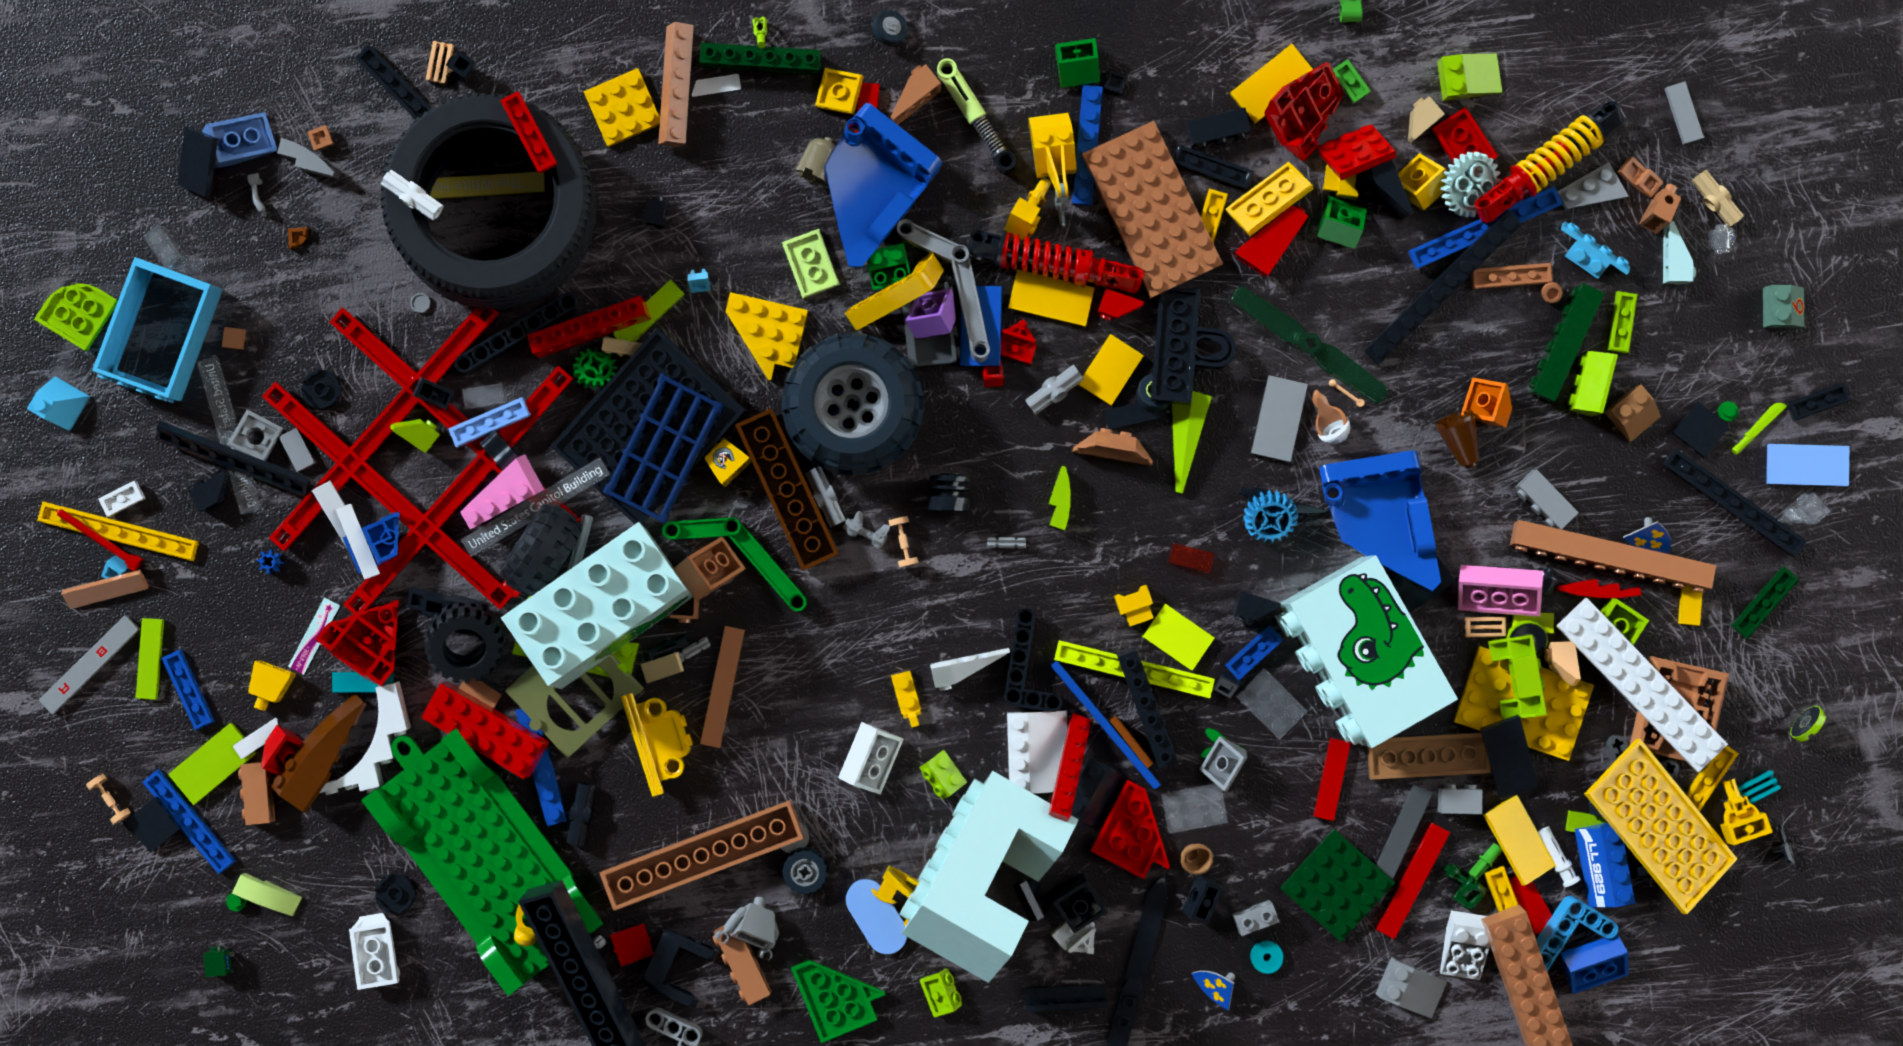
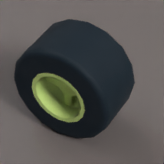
[1137,374,1170,412]

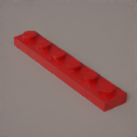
[1048,713,1091,822]

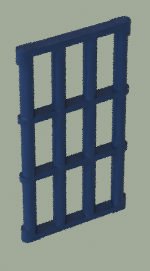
[603,373,724,524]

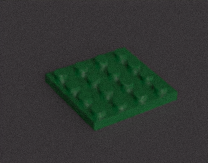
[1280,828,1395,942]

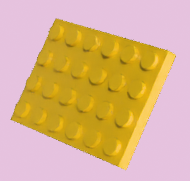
[1453,646,1594,761]

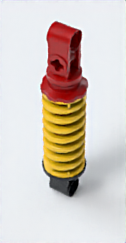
[1474,101,1624,223]

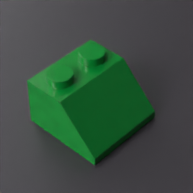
[1317,196,1367,249]

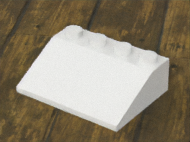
[1007,711,1067,794]

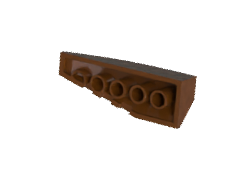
[271,694,366,813]

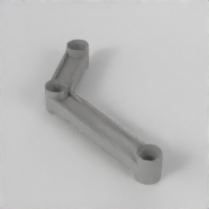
[896,219,990,362]

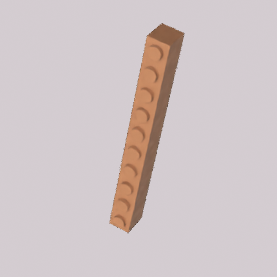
[1510,520,1716,593]

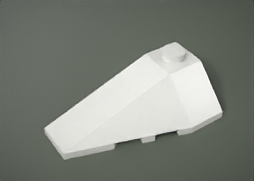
[930,648,1010,691]

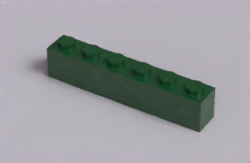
[1528,283,1605,403]

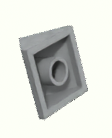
[1199,736,1247,792]

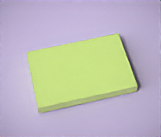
[782,229,840,299]

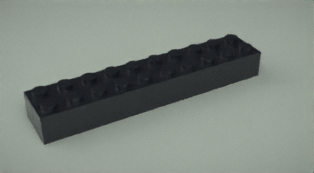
[518,880,646,1046]

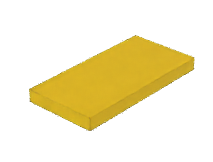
[1230,44,1313,125]
[1225,162,1314,236]
[1008,269,1095,327]
[1483,795,1556,886]

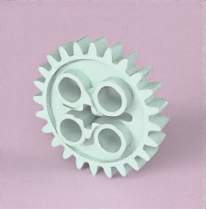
[1441,152,1501,217]

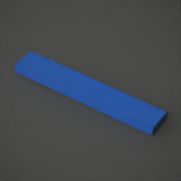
[142,769,236,874]

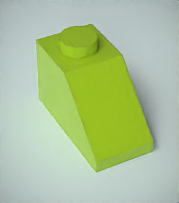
[390,419,440,453]

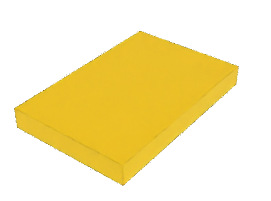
[1078,334,1144,406]

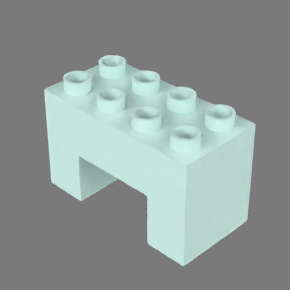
[899,771,1078,983]

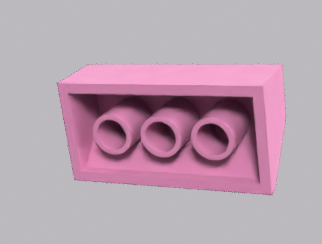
[1458,565,1543,617]

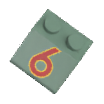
[1763,285,1804,328]

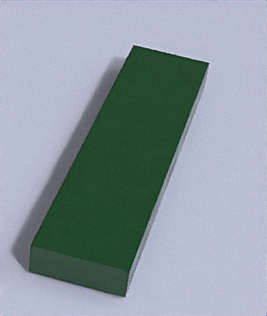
[1730,566,1800,639]

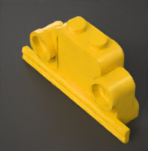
[621,693,693,797]

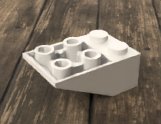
[1440,911,1490,980]

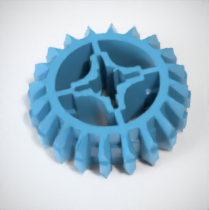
[1243,490,1298,544]

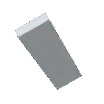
[1665,81,1704,145]

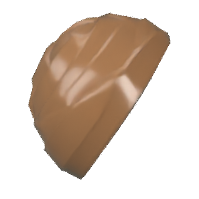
[1181,843,1213,875]

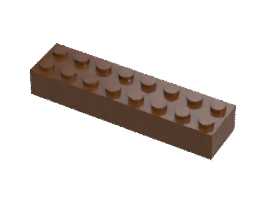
[736,408,840,571]

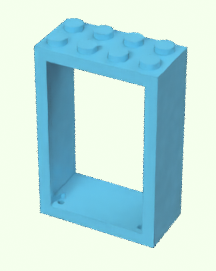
[92,257,223,403]

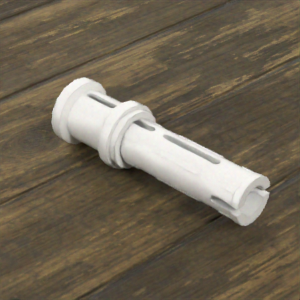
[1538,826,1581,887]

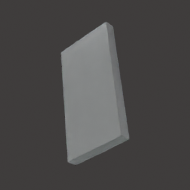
[1251,375,1308,462]

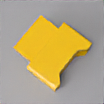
[1322,164,1358,200]
[1114,585,1153,627]

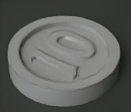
[410,293,431,313]

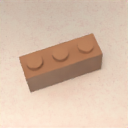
[238,762,276,825]

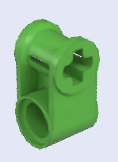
[1339,0,1362,22]

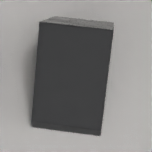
[413,377,455,410]

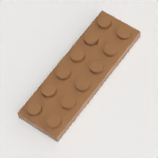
[1367,733,1491,780]

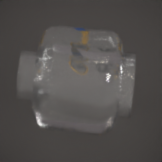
[1708,224,1736,253]

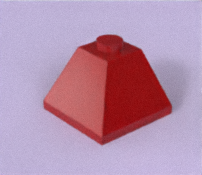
[261,725,304,775]

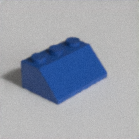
[1560,934,1629,995]

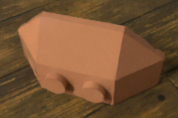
[1072,428,1153,466]

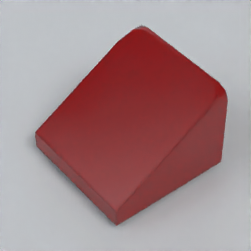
[982,361,1004,387]

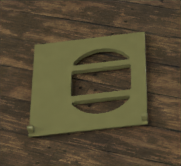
[505,654,644,759]

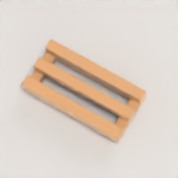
[426,41,454,85]
[1464,617,1506,637]

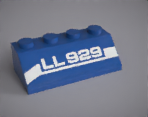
[1575,822,1635,907]

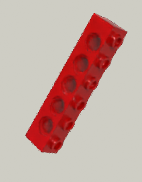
[527,296,651,358]

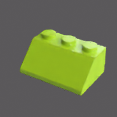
[1568,351,1618,416]

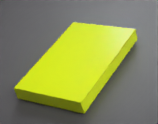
[1142,604,1214,671]

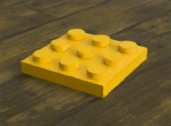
[584,68,660,147]

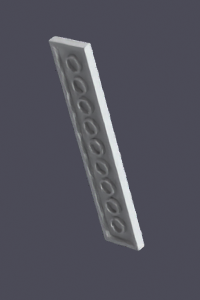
[1557,598,1728,772]

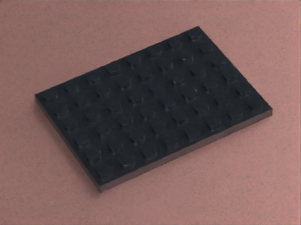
[551,328,746,525]

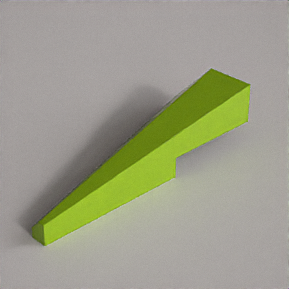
[1172,391,1212,494]

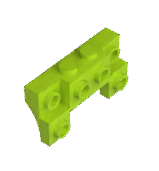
[1488,635,1547,720]

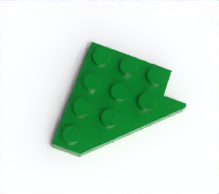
[791,959,886,1043]

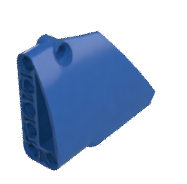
[825,103,942,267]
[1319,450,1441,592]

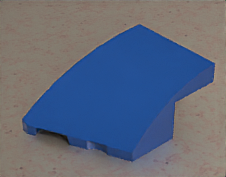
[342,512,399,575]

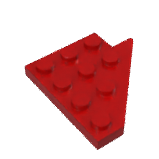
[1090,779,1170,879]

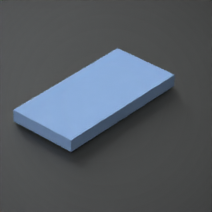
[1767,444,1849,486]

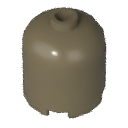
[795,137,837,188]

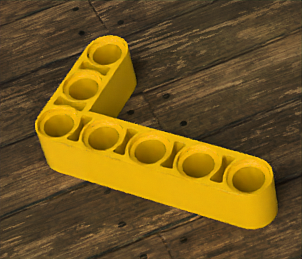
[845,253,944,330]

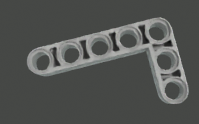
[645,1007,703,1046]

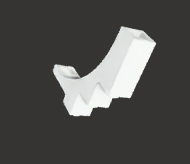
[320,681,411,795]

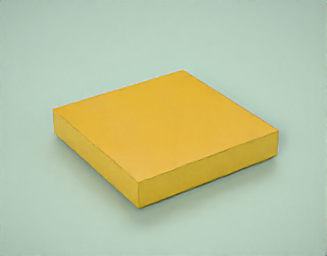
[815,68,864,115]

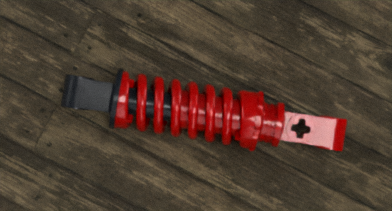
[967,230,1144,293]

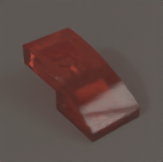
[1169,543,1215,573]

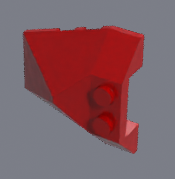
[1264,62,1344,161]

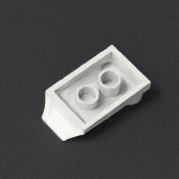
[349,913,400,990]

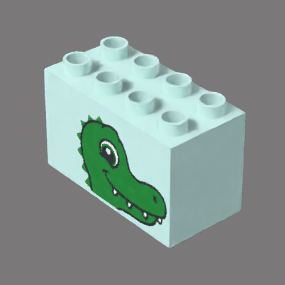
[501,522,693,689]
[1275,555,1458,748]

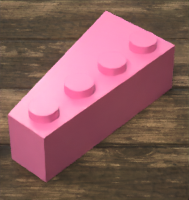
[461,455,544,529]

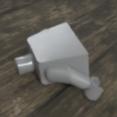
[715,897,779,960]

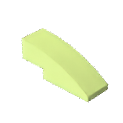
[232,873,302,916]

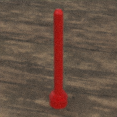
[57,509,144,572]

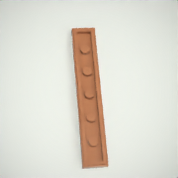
[700,626,745,748]

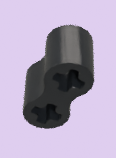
[480,430,520,470]

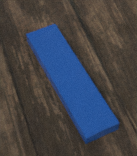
[162,649,215,731]

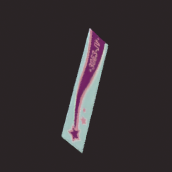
[288,597,340,675]

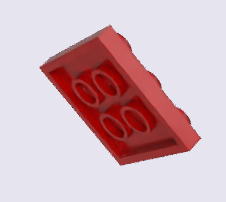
[1317,124,1397,180]

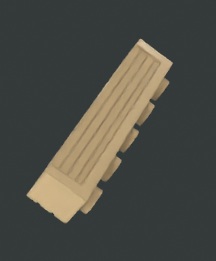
[602,337,643,357]

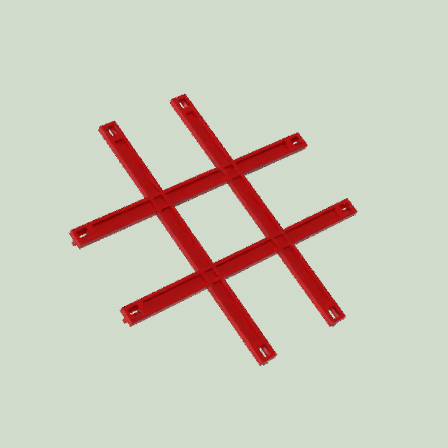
[262,307,581,614]

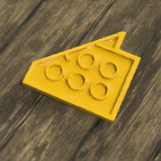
[726,292,808,381]

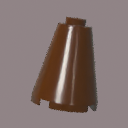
[1435,410,1479,468]

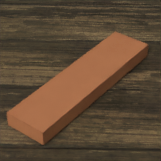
[1471,263,1553,290]
[62,570,148,609]

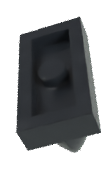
[1012,880,1052,922]

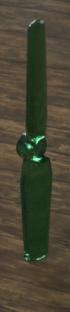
[1232,286,1388,403]

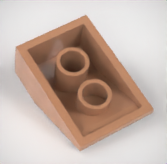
[891,64,941,125]

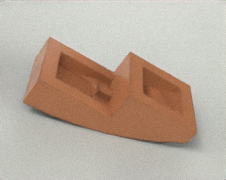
[1617,156,1664,198]

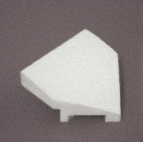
[1050,921,1096,954]

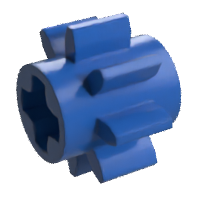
[257,549,284,574]

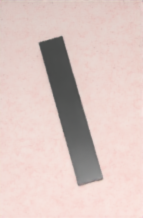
[1376,785,1432,903]

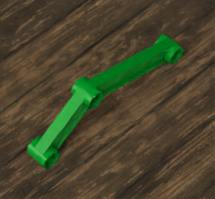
[663,517,807,611]

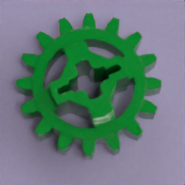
[573,347,617,390]

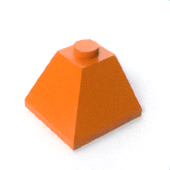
[1461,377,1512,428]

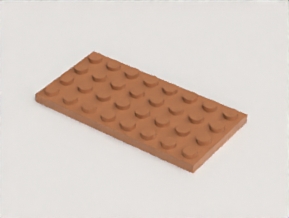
[1082,121,1223,299]

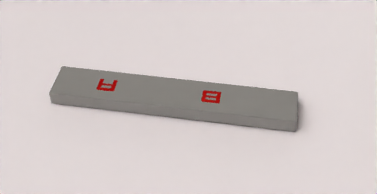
[39,615,141,714]

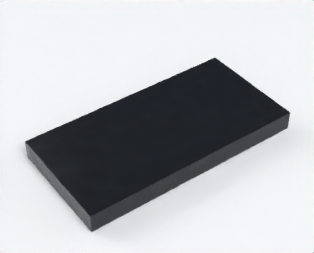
[1480,715,1539,800]

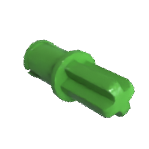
[1469,843,1503,880]

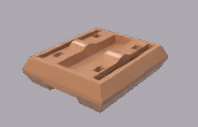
[1629,656,1729,766]

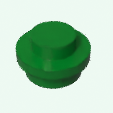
[1718,401,1739,421]
[226,893,247,911]

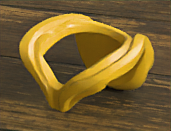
[514,905,537,946]

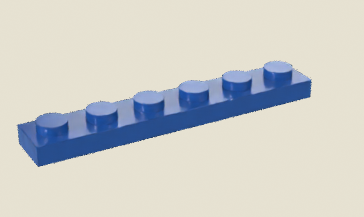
[1072,85,1103,206]
[515,709,567,826]

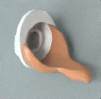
[1312,390,1350,444]

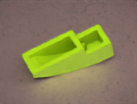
[1048,466,1071,531]

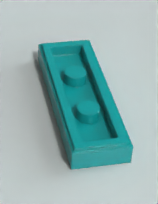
[332,672,394,692]

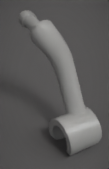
[248,173,267,217]

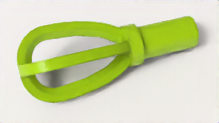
[752,17,767,48]

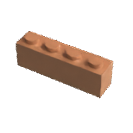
[713,925,772,1005]

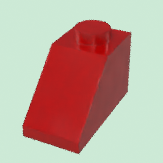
[1097,288,1144,321]

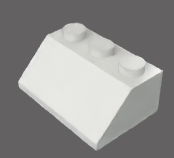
[838,722,904,794]

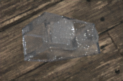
[1778,493,1831,525]

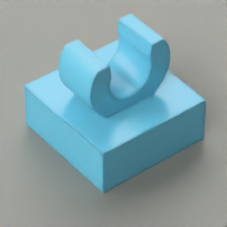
[687,269,711,293]

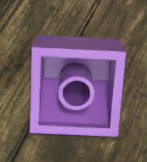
[906,289,956,339]

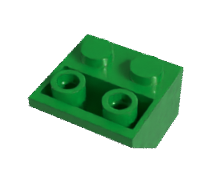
[1055,38,1100,88]
[867,243,910,291]

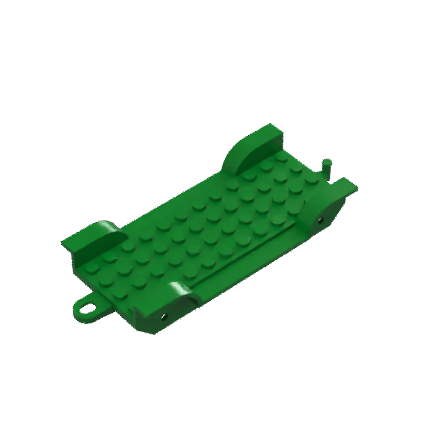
[361,728,604,996]

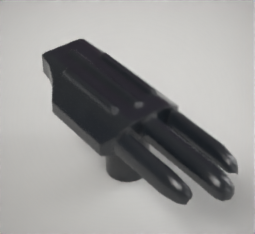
[1772,823,1796,868]

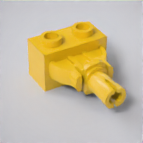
[1004,178,1051,240]
[1720,778,1773,845]

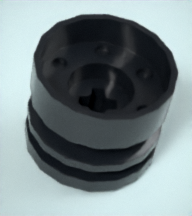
[928,473,971,512]

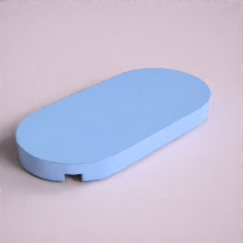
[846,879,907,954]

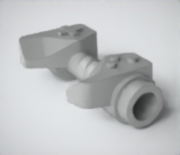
[843,511,890,549]

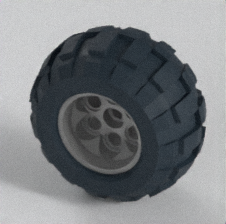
[782,333,924,475]

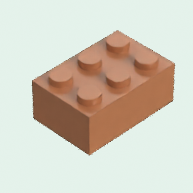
[673,536,746,601]

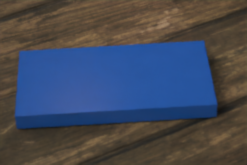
[960,286,1002,366]

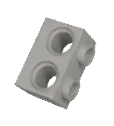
[1232,900,1279,936]

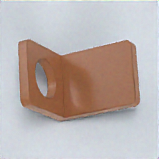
[669,598,699,623]

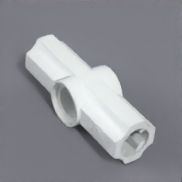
[381,170,444,220]

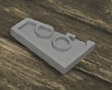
[1557,162,1629,210]

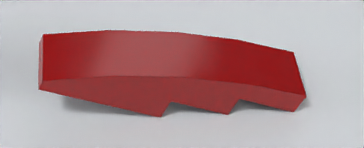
[1554,579,1641,598]

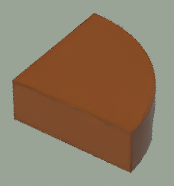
[288,227,310,249]

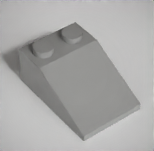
[1376,957,1447,1019]

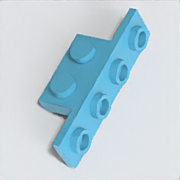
[1561,221,1630,279]

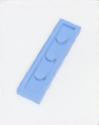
[448,397,531,448]

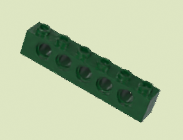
[699,42,822,75]

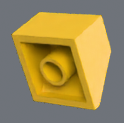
[1398,153,1447,210]

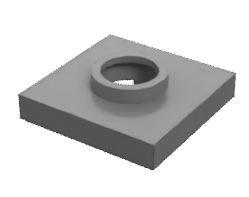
[227,410,284,461]

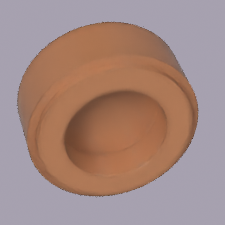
[1541,282,1563,303]

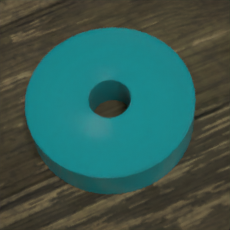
[1250,940,1283,974]

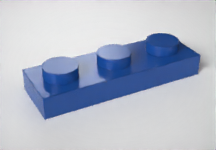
[1224,625,1283,680]

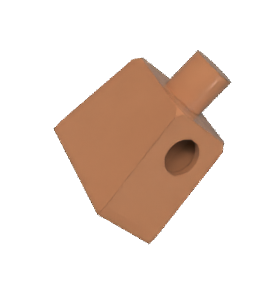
[1639,184,1681,234]

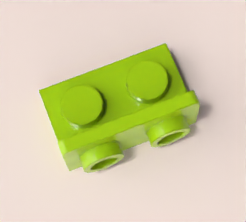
[920,968,962,1017]

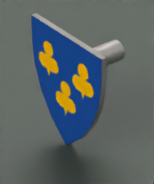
[1623,517,1671,554]
[1192,970,1235,1010]

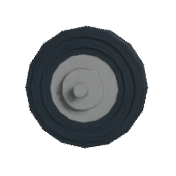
[872,10,908,46]

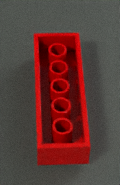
[421,681,549,779]

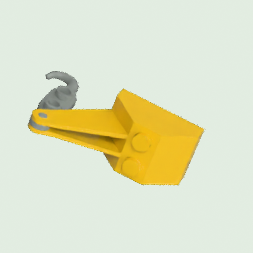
[1029,113,1077,228]

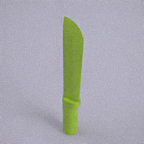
[1732,403,1787,455]

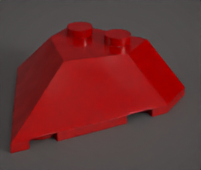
[315,599,399,687]

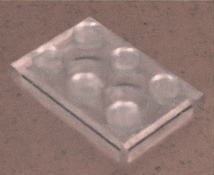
[1236,669,1308,740]
[1161,784,1228,833]

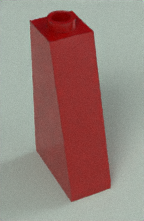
[1233,205,1308,278]

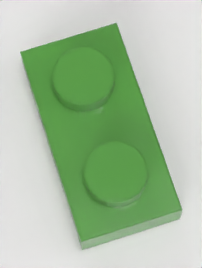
[1333,59,1371,104]

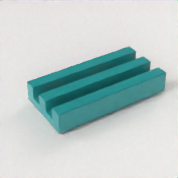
[1737,770,1781,804]

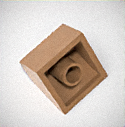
[1604,384,1661,442]

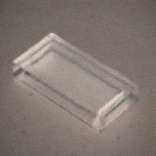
[462,383,506,409]

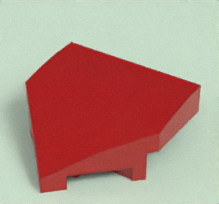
[1001,319,1037,365]

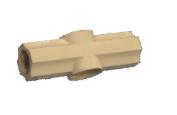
[1691,170,1744,227]

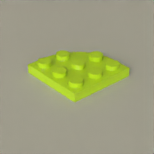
[34,284,118,352]

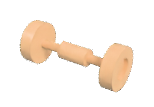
[888,516,919,567]
[86,774,131,825]

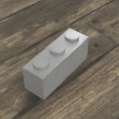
[1515,469,1579,529]

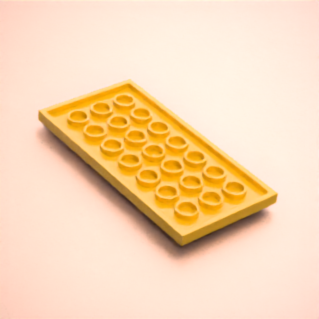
[1584,739,1737,914]

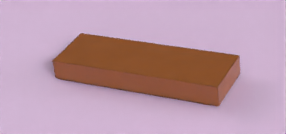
[1109,716,1153,768]

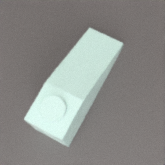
[1663,221,1696,284]

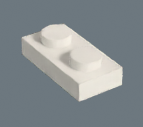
[98,481,146,517]

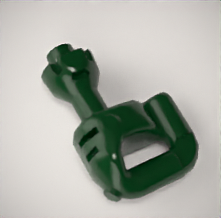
[1444,864,1486,909]

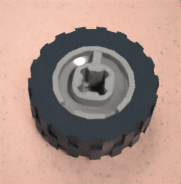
[783,847,827,894]

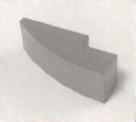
[277,138,339,179]

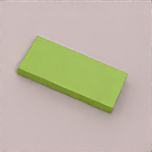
[168,722,257,805]

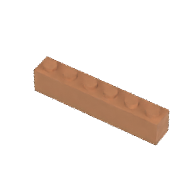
[658,22,694,147]

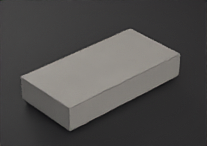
[279,428,316,472]

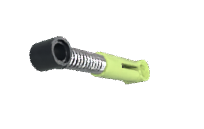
[937,59,1016,174]

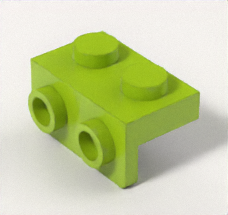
[919,750,967,800]

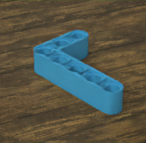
[1536,895,1618,971]

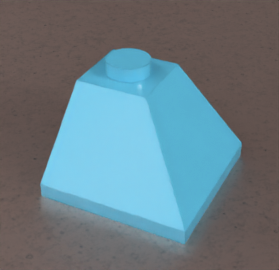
[27,376,91,431]

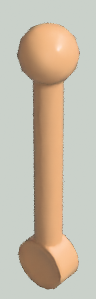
[1329,379,1364,407]

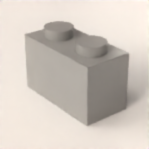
[1438,784,1482,814]

